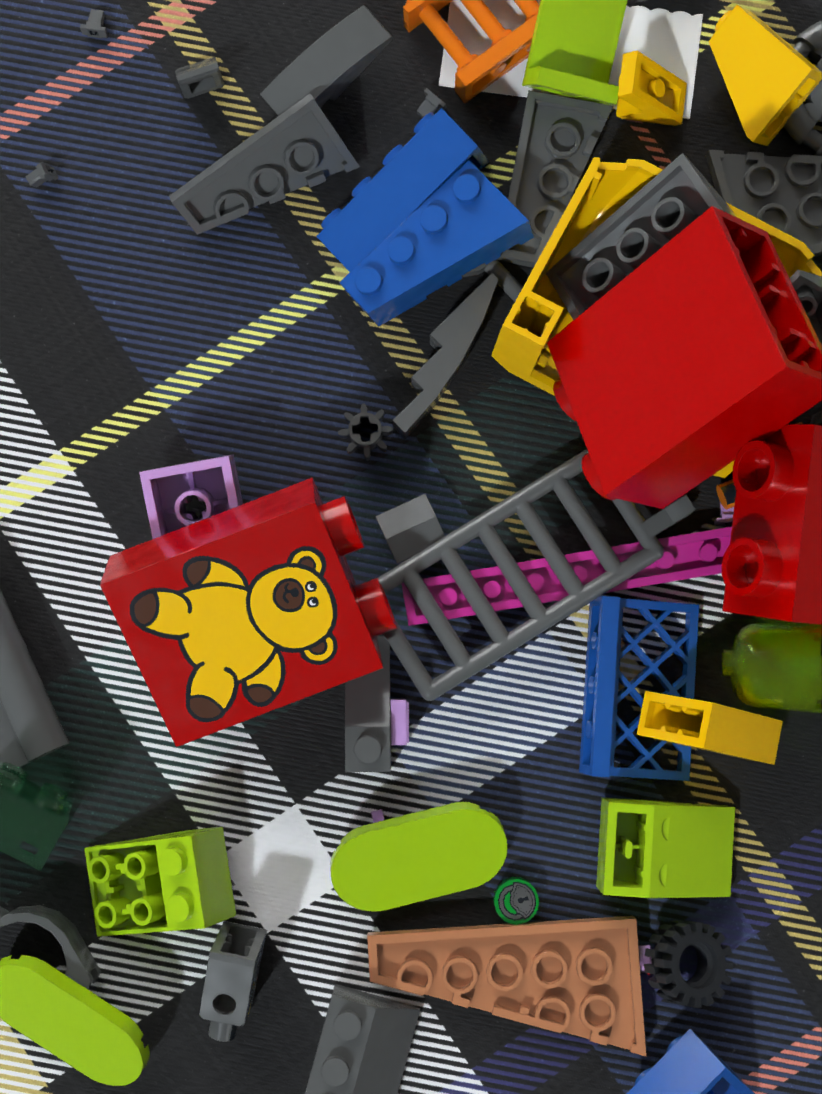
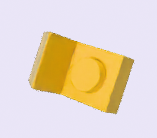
[616,50,687,126]

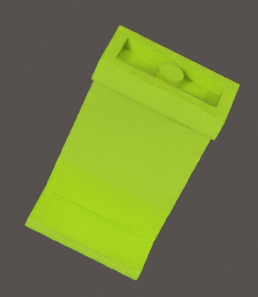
[522,0,627,105]

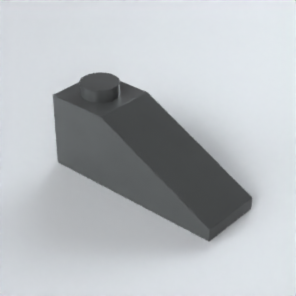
[345,636,391,772]

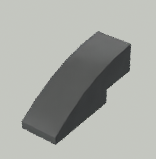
[260,5,394,116]

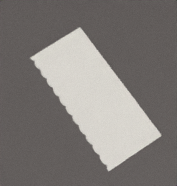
[439,0,703,119]

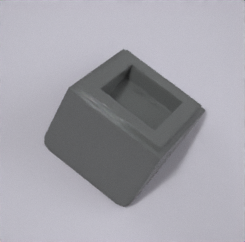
[175,57,225,99]

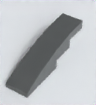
[393,273,498,439]

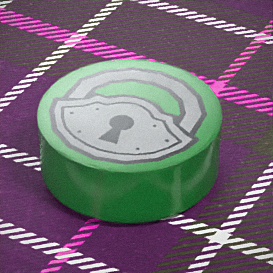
[493,877,539,924]

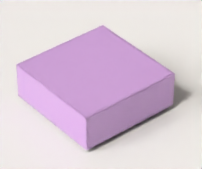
[391,699,409,745]

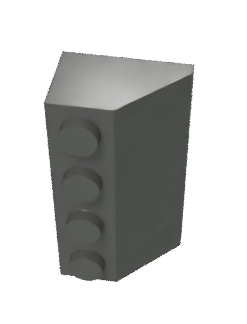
[546,153,736,320]
[304,984,420,1094]

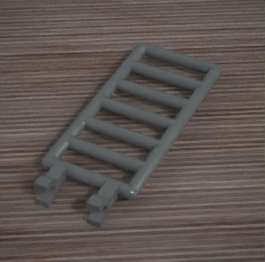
[378,449,696,701]

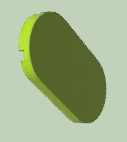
[330,802,507,912]
[0,955,150,1086]

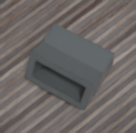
[375,494,445,563]

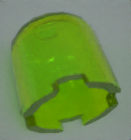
[722,623,822,713]

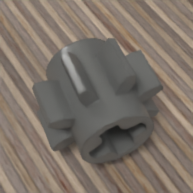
[338,404,393,461]

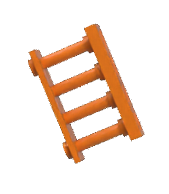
[403,0,540,103]

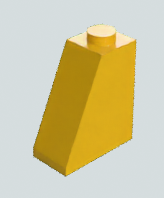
[708,5,822,146]
[636,691,783,765]

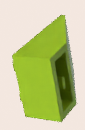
[596,797,735,898]
[84,826,236,937]

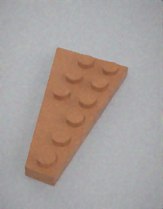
[367,916,646,1056]

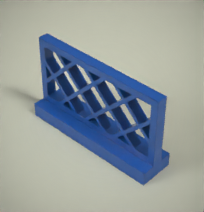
[579,596,699,781]

